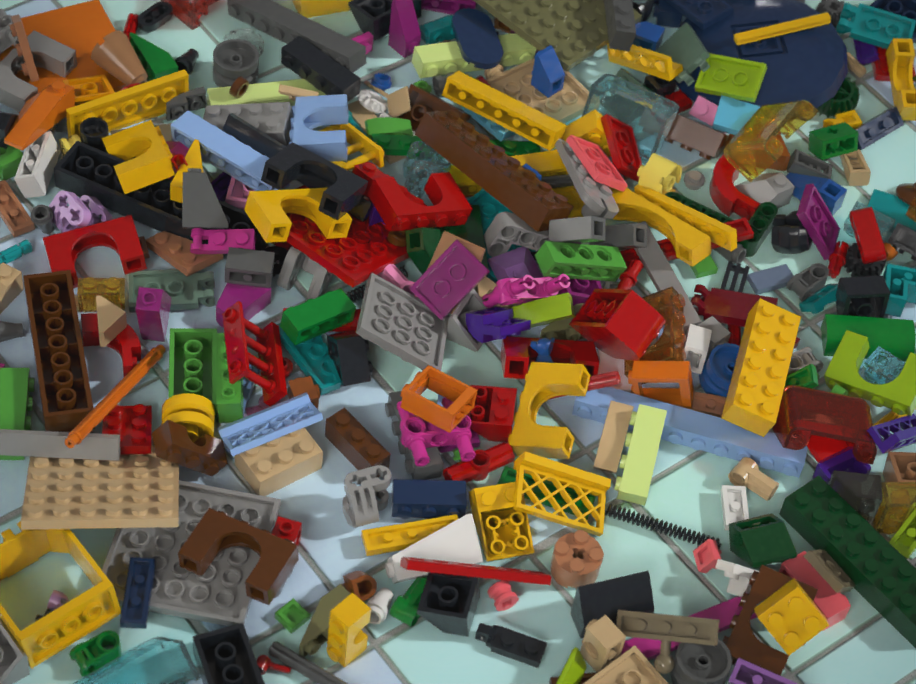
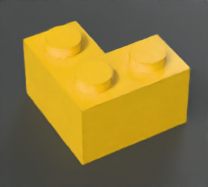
[562,109,611,157]

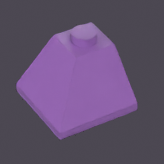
[488,247,543,281]

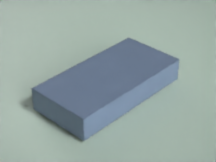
[747,264,794,295]

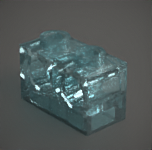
[859,346,905,385]

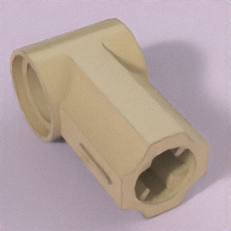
[728,457,779,501]

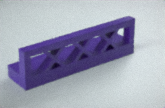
[867,414,916,454]

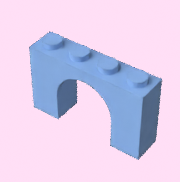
[289,94,349,161]

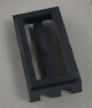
[720,261,750,292]

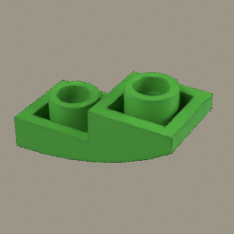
[365,117,413,138]

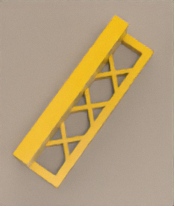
[607,43,683,81]

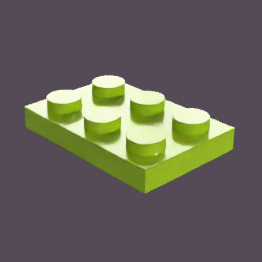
[694,53,767,103]

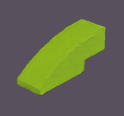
[511,293,575,327]

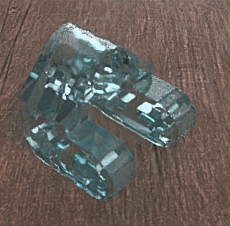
[403,141,452,198]

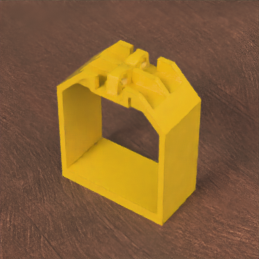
[0,521,121,669]

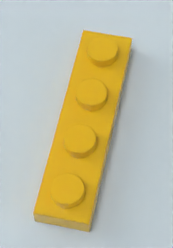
[361,515,458,556]

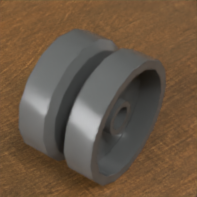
[213,39,259,87]
[670,639,732,684]

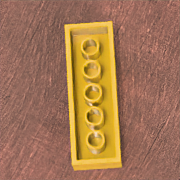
[721,298,801,437]

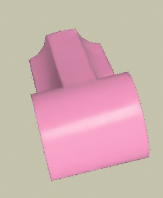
[377,264,417,297]

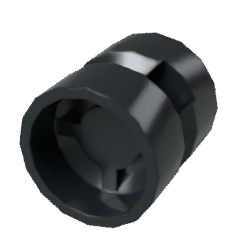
[80,117,109,153]

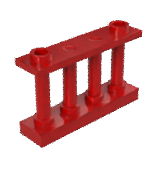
[222,301,287,407]

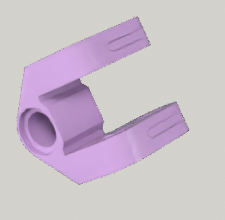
[49,190,113,232]

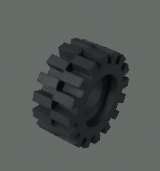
[844,242,887,277]

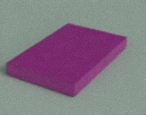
[797,183,840,260]
[409,239,490,321]

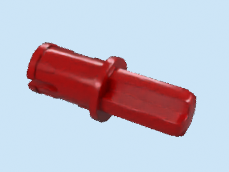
[828,241,849,278]

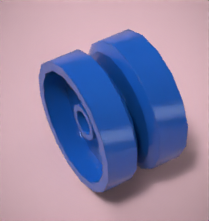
[699,343,740,397]

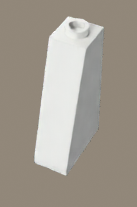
[385,513,484,584]

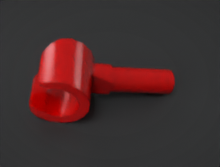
[171,153,188,171]
[256,655,291,675]

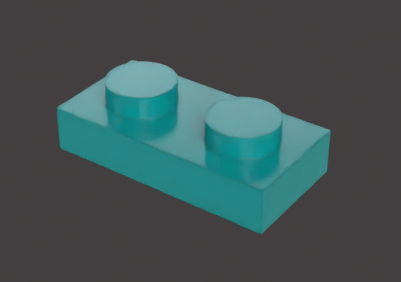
[799,284,838,314]

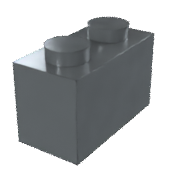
[225,247,275,288]

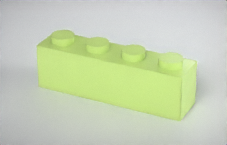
[614,404,667,506]

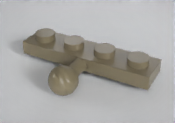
[616,610,719,674]

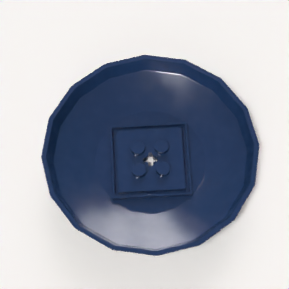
[677,0,848,122]

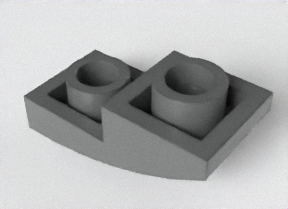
[166,87,206,121]

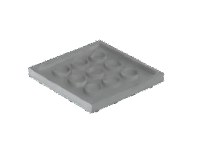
[356,273,450,371]

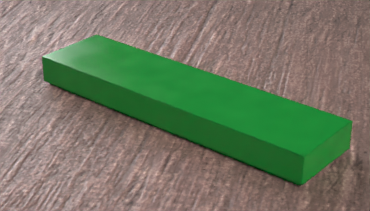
[497,466,596,520]

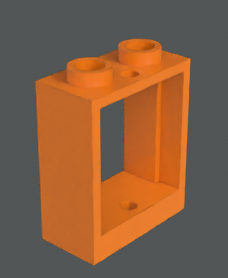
[628,361,694,409]
[400,365,478,433]

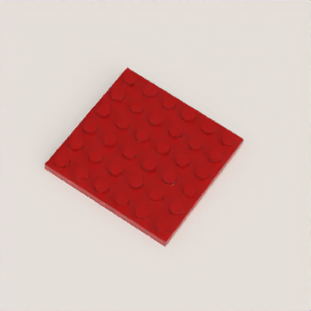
[286,185,410,288]

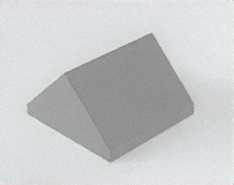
[446,289,487,352]
[0,618,30,684]

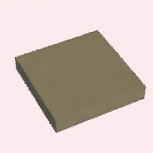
[804,549,856,593]

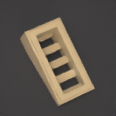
[840,149,871,186]

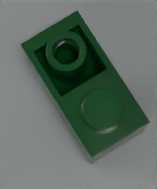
[406,227,441,275]

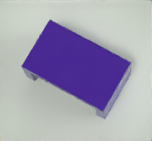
[812,447,871,494]

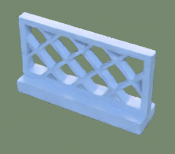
[217,393,324,457]

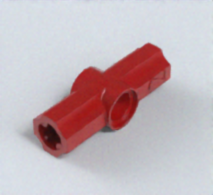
[443,442,515,483]

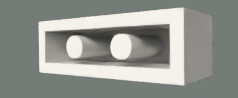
[14,131,61,198]

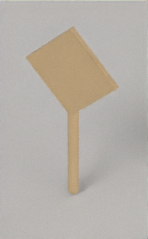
[364,80,411,118]

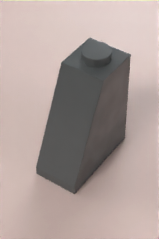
[182,168,228,229]

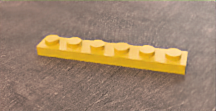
[634,185,737,251]

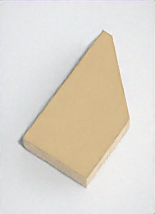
[278,84,319,101]

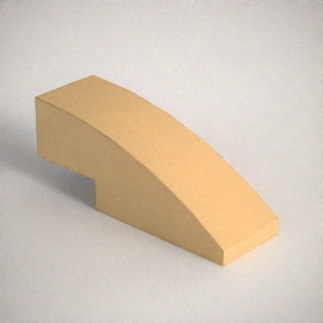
[593,400,634,474]

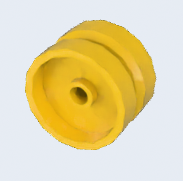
[161,393,215,442]

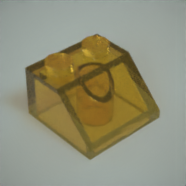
[870,482,916,534]

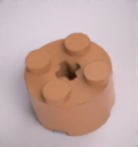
[551,530,604,589]

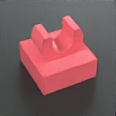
[693,539,722,574]

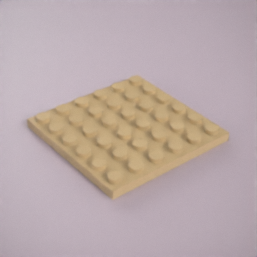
[21,446,179,530]

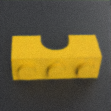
[327,592,371,668]

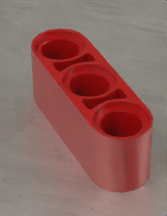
[849,207,886,264]

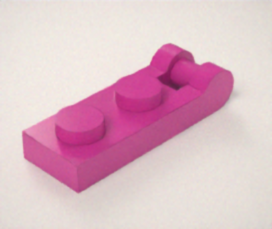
[190,228,256,254]

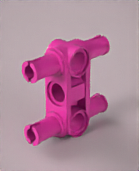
[482,274,571,308]
[396,397,476,467]

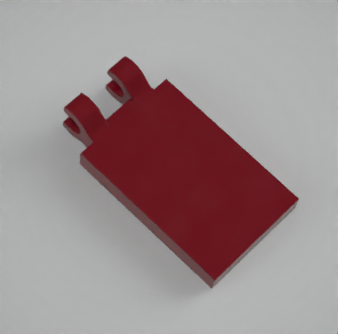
[691,284,778,327]

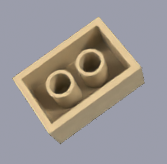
[235,427,323,496]

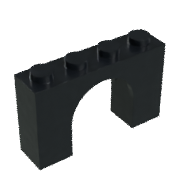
[261,142,369,220]

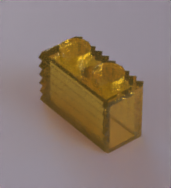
[77,277,126,312]

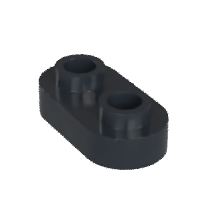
[138,1,173,32]

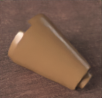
[91,30,148,85]

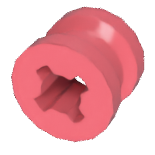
[487,580,518,611]

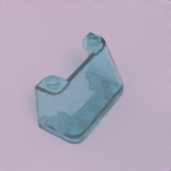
[581,74,679,162]

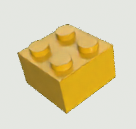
[754,578,829,656]

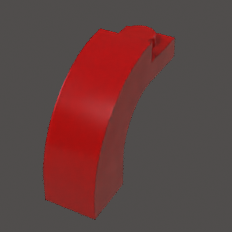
[709,154,760,221]
[81,313,141,377]

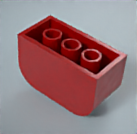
[569,288,666,361]

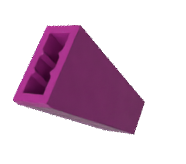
[135,287,171,342]

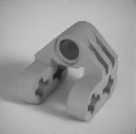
[277,246,332,299]
[342,465,391,528]

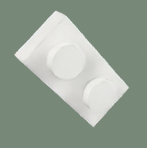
[720,485,749,531]

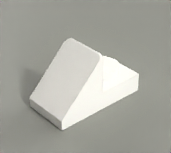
[715,559,759,597]

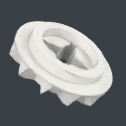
[357,89,388,114]

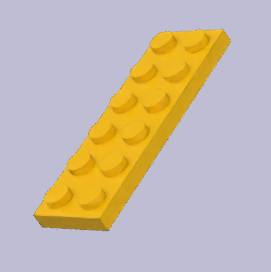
[66,69,189,140]

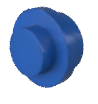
[371,73,392,91]

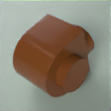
[341,571,377,601]

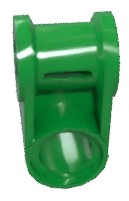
[69,631,122,677]

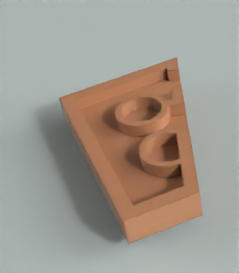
[146,231,224,277]

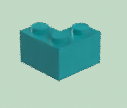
[883,263,916,317]

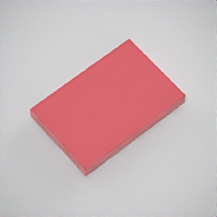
[566,135,628,191]

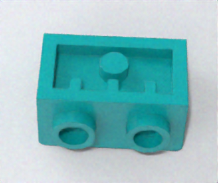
[419,14,455,45]

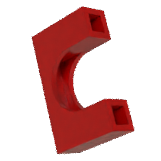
[367,172,472,232]
[43,215,147,288]
[500,336,599,379]

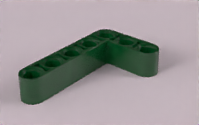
[665,192,778,257]

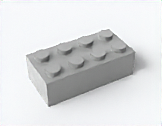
[203,102,293,146]

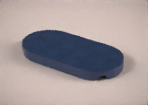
[451,8,503,69]

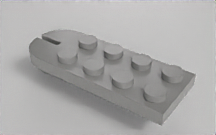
[554,138,619,219]

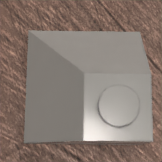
[735,172,795,208]

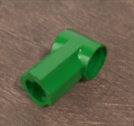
[389,577,427,627]

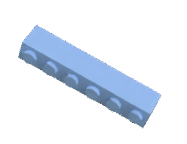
[170,110,290,191]

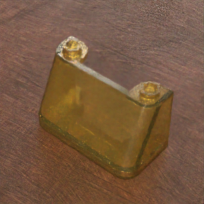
[724,100,818,182]

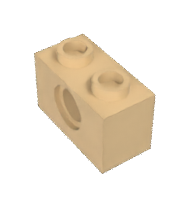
[580,615,626,672]

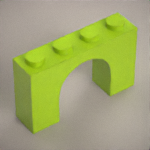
[824,330,916,416]

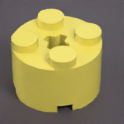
[637,153,682,195]

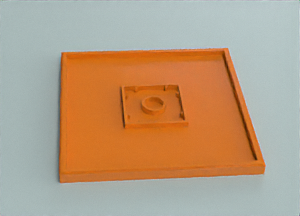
[0,0,127,113]

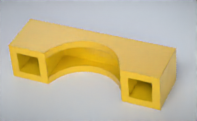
[886,38,916,121]

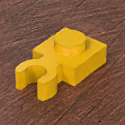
[823,110,862,129]

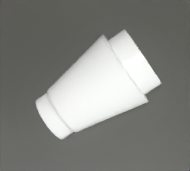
[366,587,393,625]

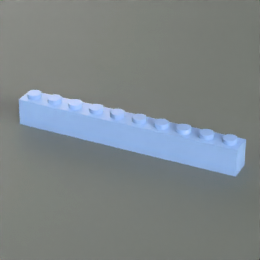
[572,387,808,478]

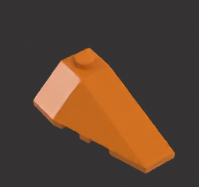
[4,80,75,151]

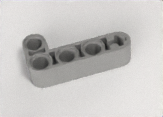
[484,212,549,257]

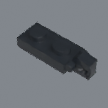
[475,623,547,668]

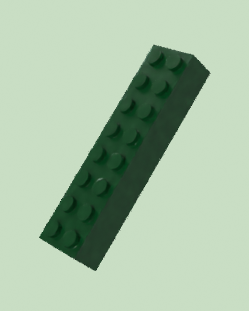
[779,475,916,648]

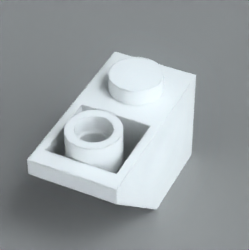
[679,324,712,374]

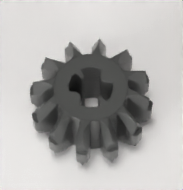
[816,0,848,29]

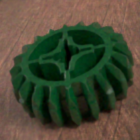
[813,77,860,118]

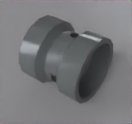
[432,72,455,96]

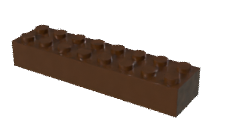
[415,110,574,232]
[23,270,95,432]

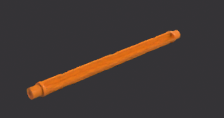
[65,345,166,448]

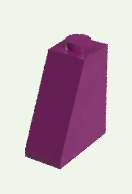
[216,283,271,328]

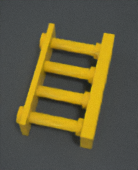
[318,122,384,170]

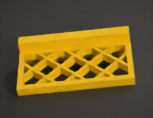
[513,451,611,537]

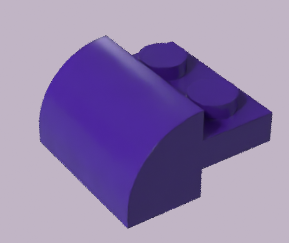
[465,306,531,343]

